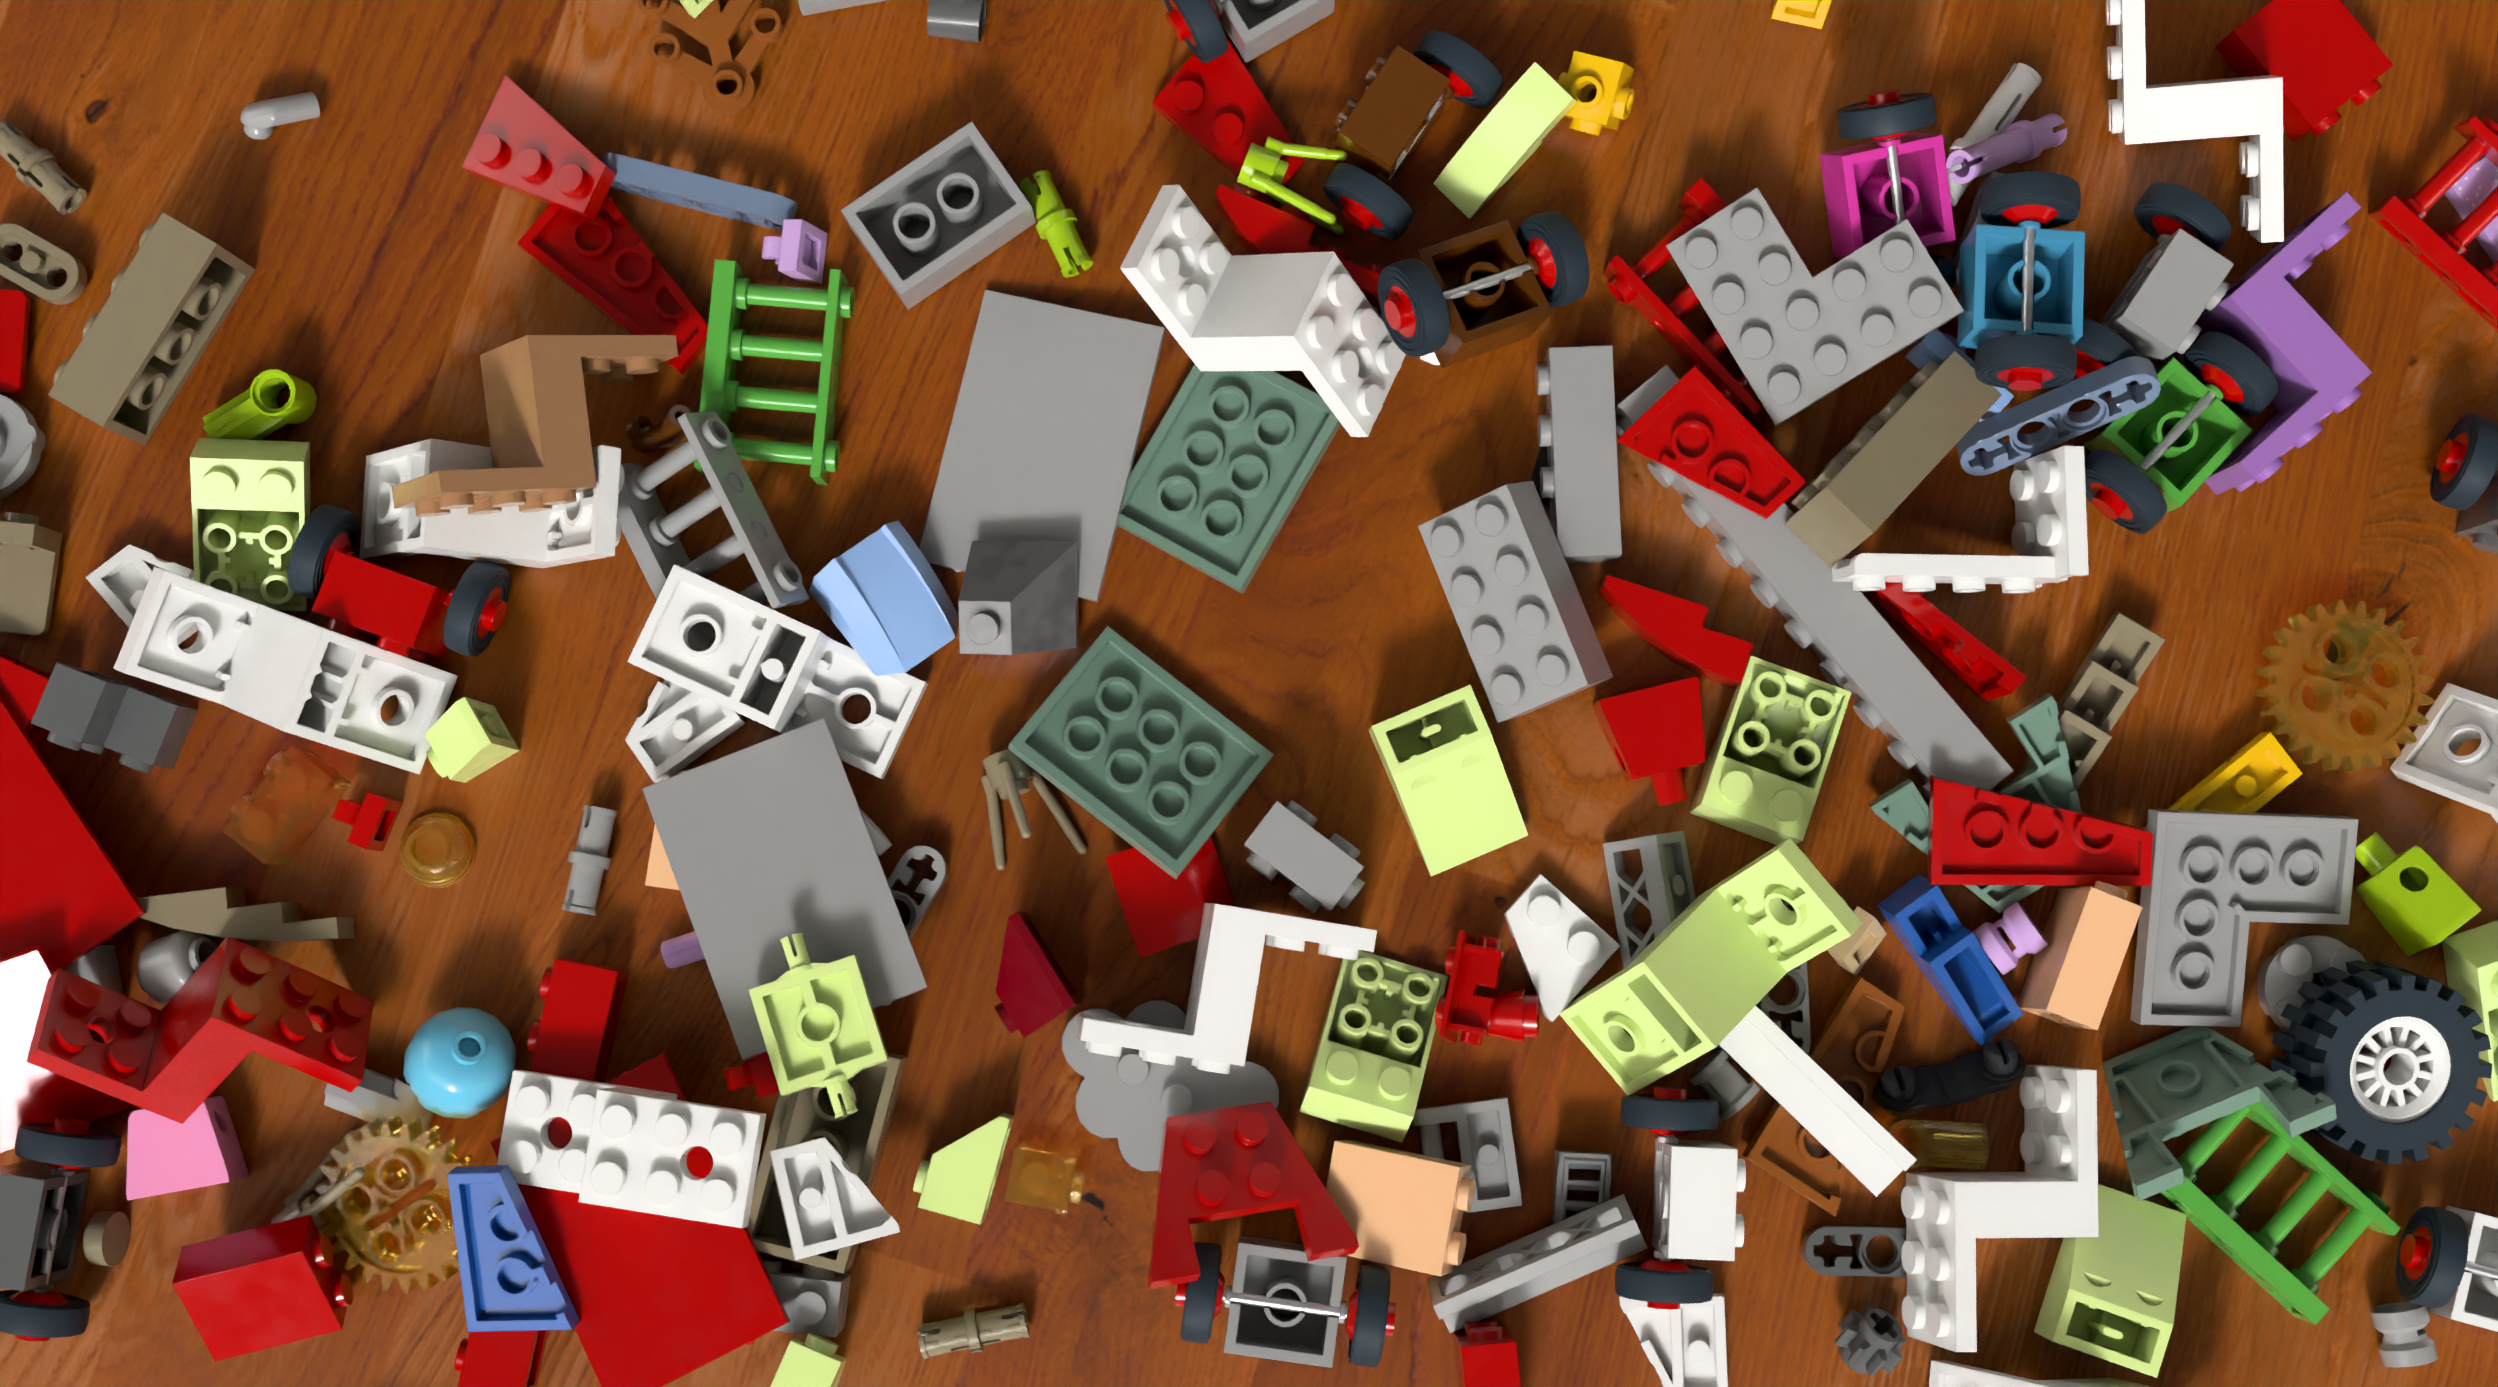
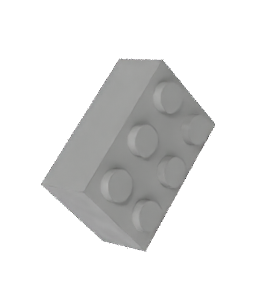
[841,121,1036,310]

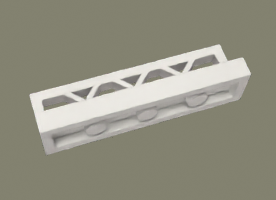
[1719,1006,1917,1197]

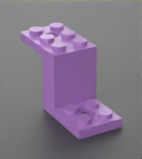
[2195,192,2372,495]

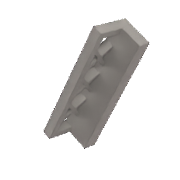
[1603,831,1696,969]
[1427,1194,1647,1333]

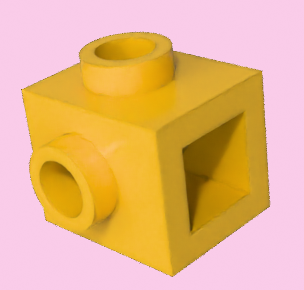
[1558,51,1634,136]

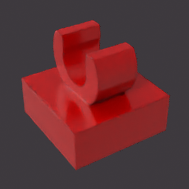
[331,792,403,851]
[724,1052,779,1098]

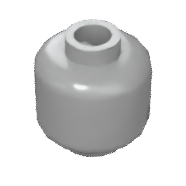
[136,930,218,1005]

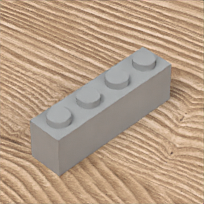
[1535,346,1622,564]

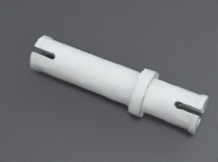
[1946,63,2042,206]

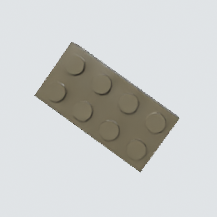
[48,212,255,446]
[1784,351,2002,568]
[747,1051,908,1274]

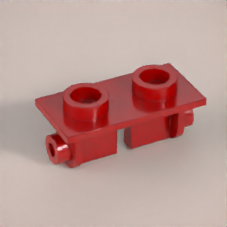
[1435,930,1504,1046]

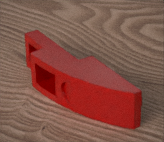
[1215,184,1384,310]

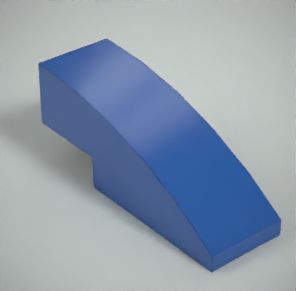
[1877,874,2024,1045]

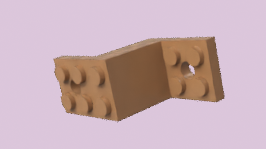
[392,335,678,517]

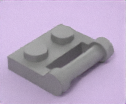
[1412,1097,1522,1213]

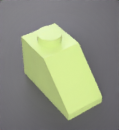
[424,697,520,783]
[913,1113,1014,1225]
[770,1333,847,1387]

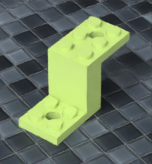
[1559,838,1863,1095]

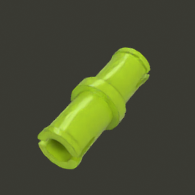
[1019,170,1093,278]

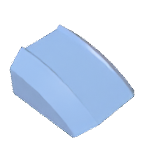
[809,521,959,676]

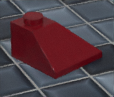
[994,911,1082,1038]

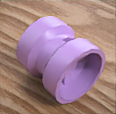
[1972,901,2049,975]

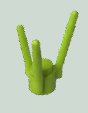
[1237,137,1347,236]

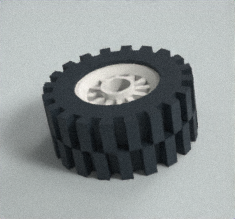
[2271,960,2492,1164]

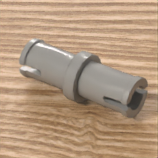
[561,805,618,916]

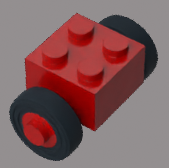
[288,504,511,662]

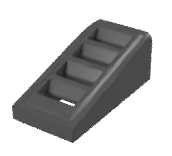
[1551,1149,1612,1225]

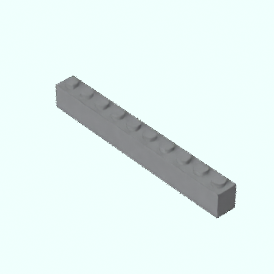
[1615,365,2013,800]

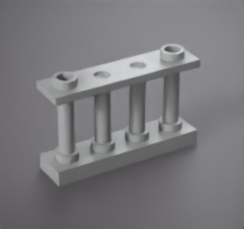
[617,411,810,651]

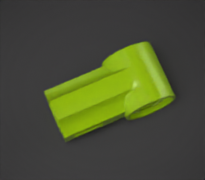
[203,369,317,440]

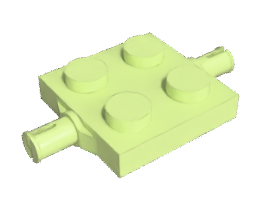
[749,933,889,1119]

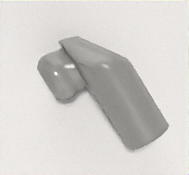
[240,92,320,140]

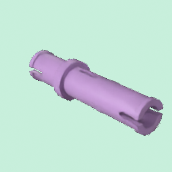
[1946,113,2067,184]

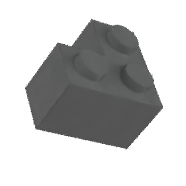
[31,662,198,773]

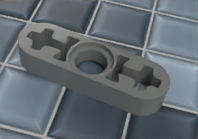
[1800,1224,1907,1277]

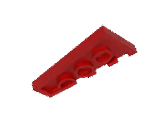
[517,195,708,375]
[1927,775,2153,886]

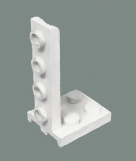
[1832,446,2089,593]

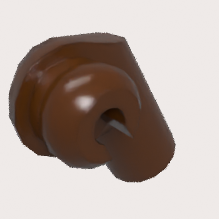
[625,405,692,453]

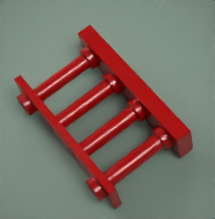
[2368,116,2498,332]
[1603,178,1762,421]

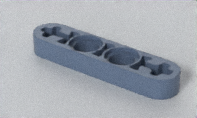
[601,152,798,231]
[1956,356,2161,476]

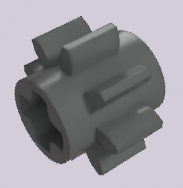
[1835,1306,1906,1377]

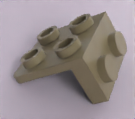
[0,512,63,636]

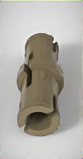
[0,120,87,215]
[917,1302,1030,1359]

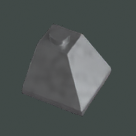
[958,540,1079,655]

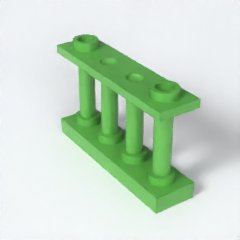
[694,259,855,486]
[2160,1102,2401,1325]

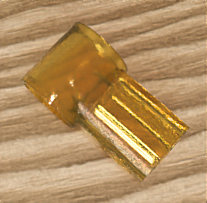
[1879,1116,1989,1170]

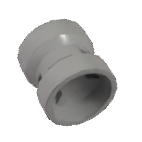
[2370,1301,2438,1368]

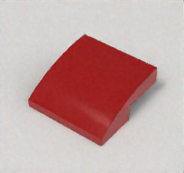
[1105,836,1236,958]

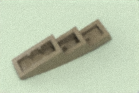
[2016,610,2165,790]
[137,887,356,942]

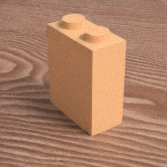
[2017,881,2142,1030]
[1326,1139,1476,1277]

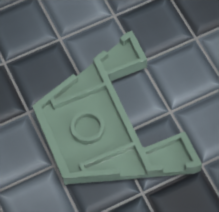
[1868,693,2082,913]
[2102,1026,2337,1201]

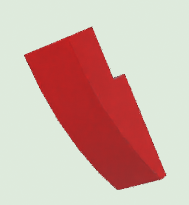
[1597,575,1753,688]

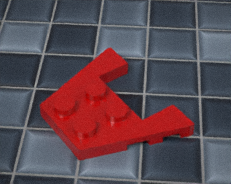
[1147,1101,1359,1289]

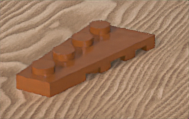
[1741,976,1905,1217]

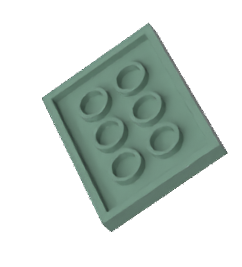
[1118,364,1341,594]
[1008,626,1274,880]

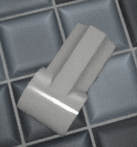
[324,1068,434,1144]

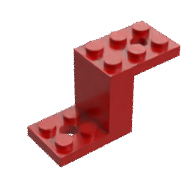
[26,936,374,1124]

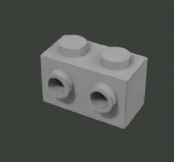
[761,1257,851,1337]

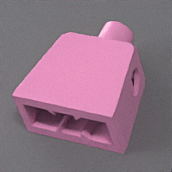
[126,1096,249,1201]

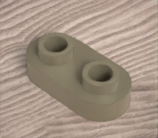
[0,223,87,305]

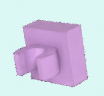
[762,219,828,284]

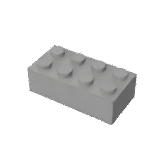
[1418,481,1613,723]

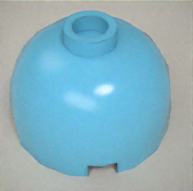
[403,1007,516,1118]

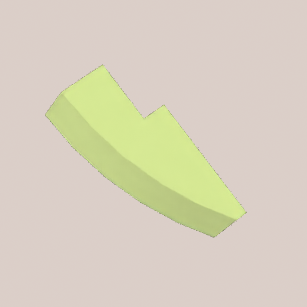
[1433,62,1577,219]

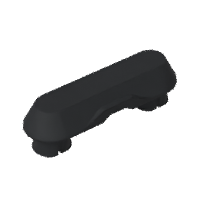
[1873,1038,2026,1117]

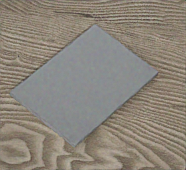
[919,290,1166,602]
[642,718,928,1061]

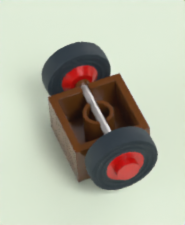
[1323,30,1504,240]
[1378,211,1590,368]

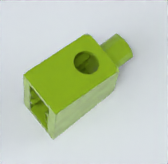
[2355,832,2482,957]

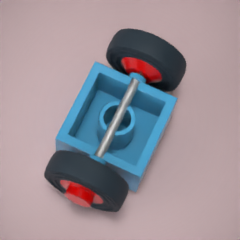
[1957,171,2085,391]

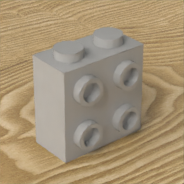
[1244,800,1365,913]

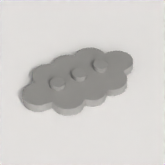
[1062,1000,1279,1171]

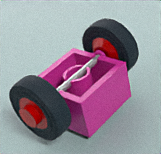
[1819,89,1957,289]

